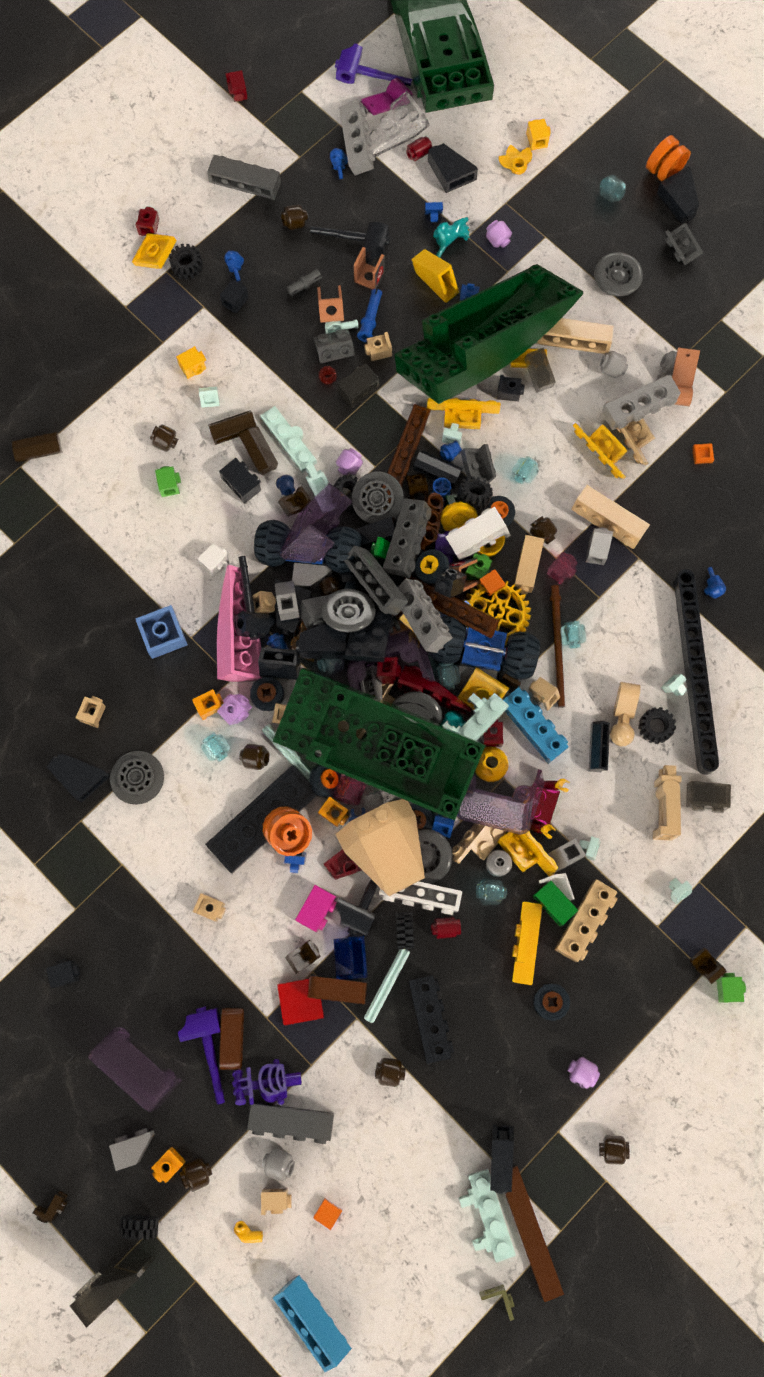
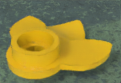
[499,145,532,175]

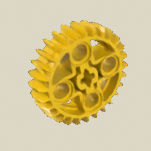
[463,580,531,646]

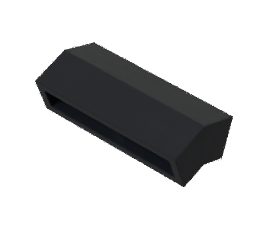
[413,450,463,488]
[588,721,610,773]

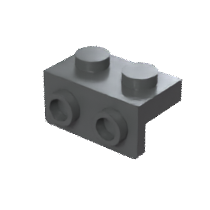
[665,223,703,265]
[313,329,355,363]
[460,444,496,484]

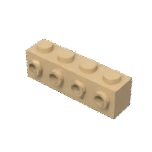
[537,318,614,354]
[571,485,650,549]
[554,879,617,962]

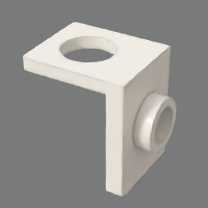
[539,873,574,901]

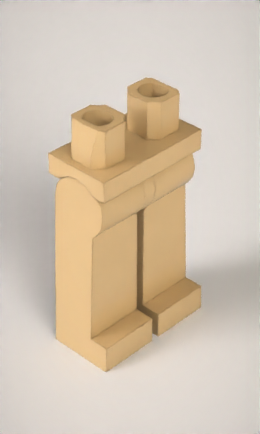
[653,765,681,841]

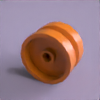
[646,135,691,182]
[263,806,312,856]

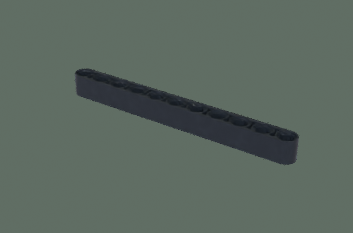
[674,569,719,775]

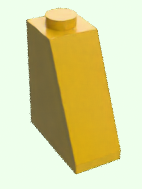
[412,249,459,303]

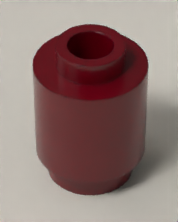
[406,136,433,161]
[431,917,461,939]

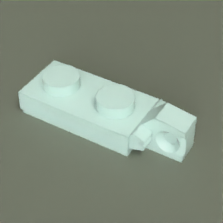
[306,463,338,513]

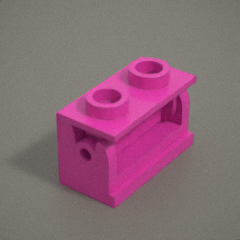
[295,885,337,933]

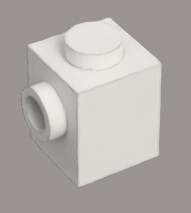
[198,543,229,577]

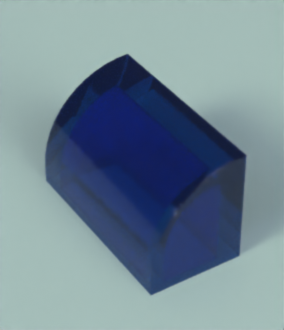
[334,936,367,980]

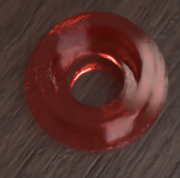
[319,366,337,384]

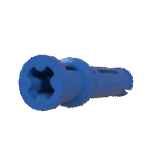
[357,289,383,342]

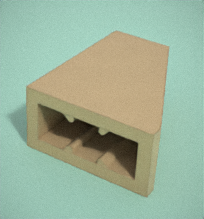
[514,535,544,594]

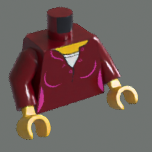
[511,778,570,839]

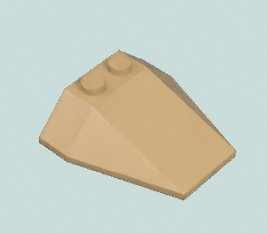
[336,799,425,896]

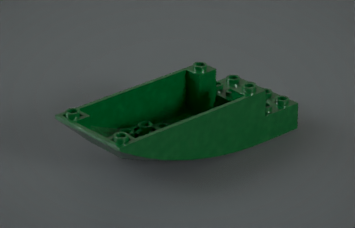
[391,0,494,113]
[394,264,583,404]
[272,668,486,820]

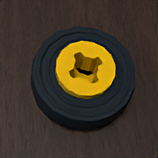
[415,549,449,584]

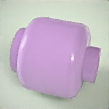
[486,220,512,248]
[336,448,363,476]
[567,1057,600,1089]

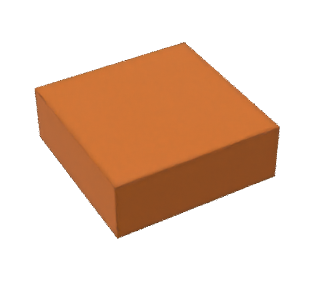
[692,443,714,464]
[479,569,506,596]
[313,1198,342,1230]

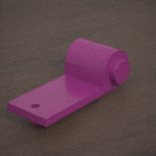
[361,78,413,116]

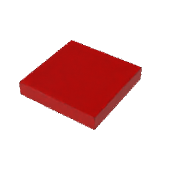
[277,979,324,1025]

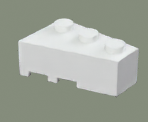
[446,507,511,560]

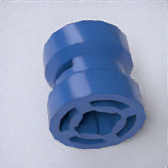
[432,478,451,502]

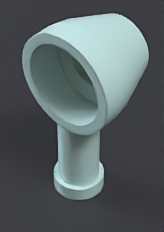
[325,319,358,334]

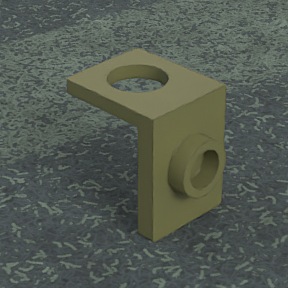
[479,1285,515,1321]

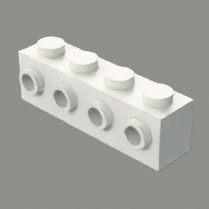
[379,882,462,915]

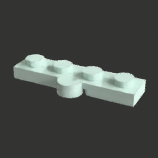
[260,406,317,473]

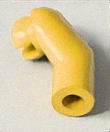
[234,1221,263,1243]

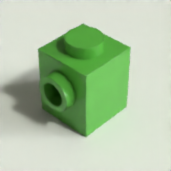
[155,466,181,497]
[465,553,492,586]
[716,973,746,1003]

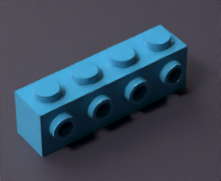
[503,687,569,764]
[273,1275,352,1372]

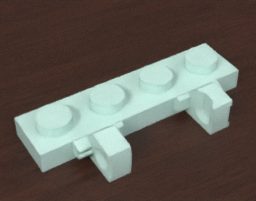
[442,693,509,741]
[459,1169,516,1263]

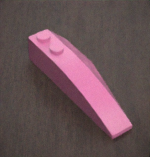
[217,565,262,682]

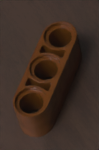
[420,493,443,548]
[307,976,367,1004]
[220,1008,244,1070]

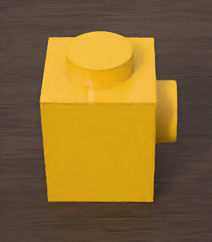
[526,119,551,150]
[176,346,206,379]

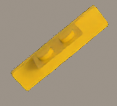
[427,398,501,429]
[573,423,628,479]
[498,807,558,877]
[512,902,542,985]

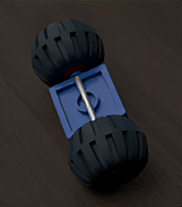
[254,520,362,573]
[429,616,540,680]

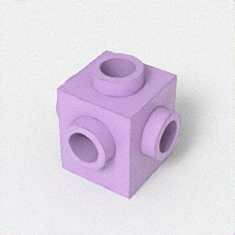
[217,694,252,725]

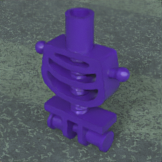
[232,1059,302,1105]

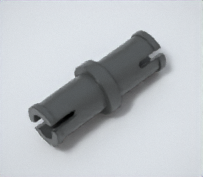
[286,268,322,297]

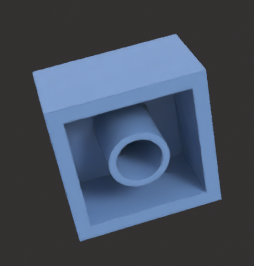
[136,605,188,659]

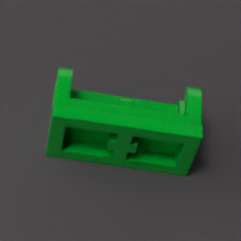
[533,880,579,926]

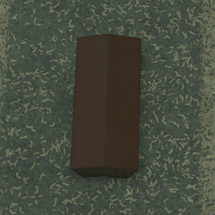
[208,410,257,445]
[239,426,278,475]
[12,432,63,462]

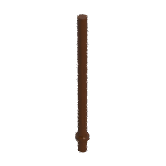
[550,585,565,708]

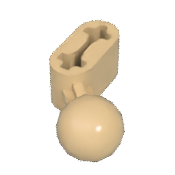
[610,682,641,747]

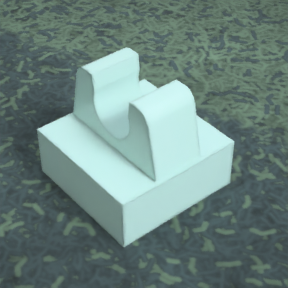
[199,387,220,408]
[442,423,462,445]
[661,674,687,696]
[579,836,601,861]
[669,878,692,905]

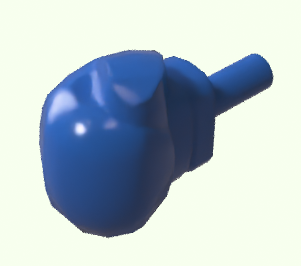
[330,148,348,179]
[224,250,244,281]
[704,567,726,599]

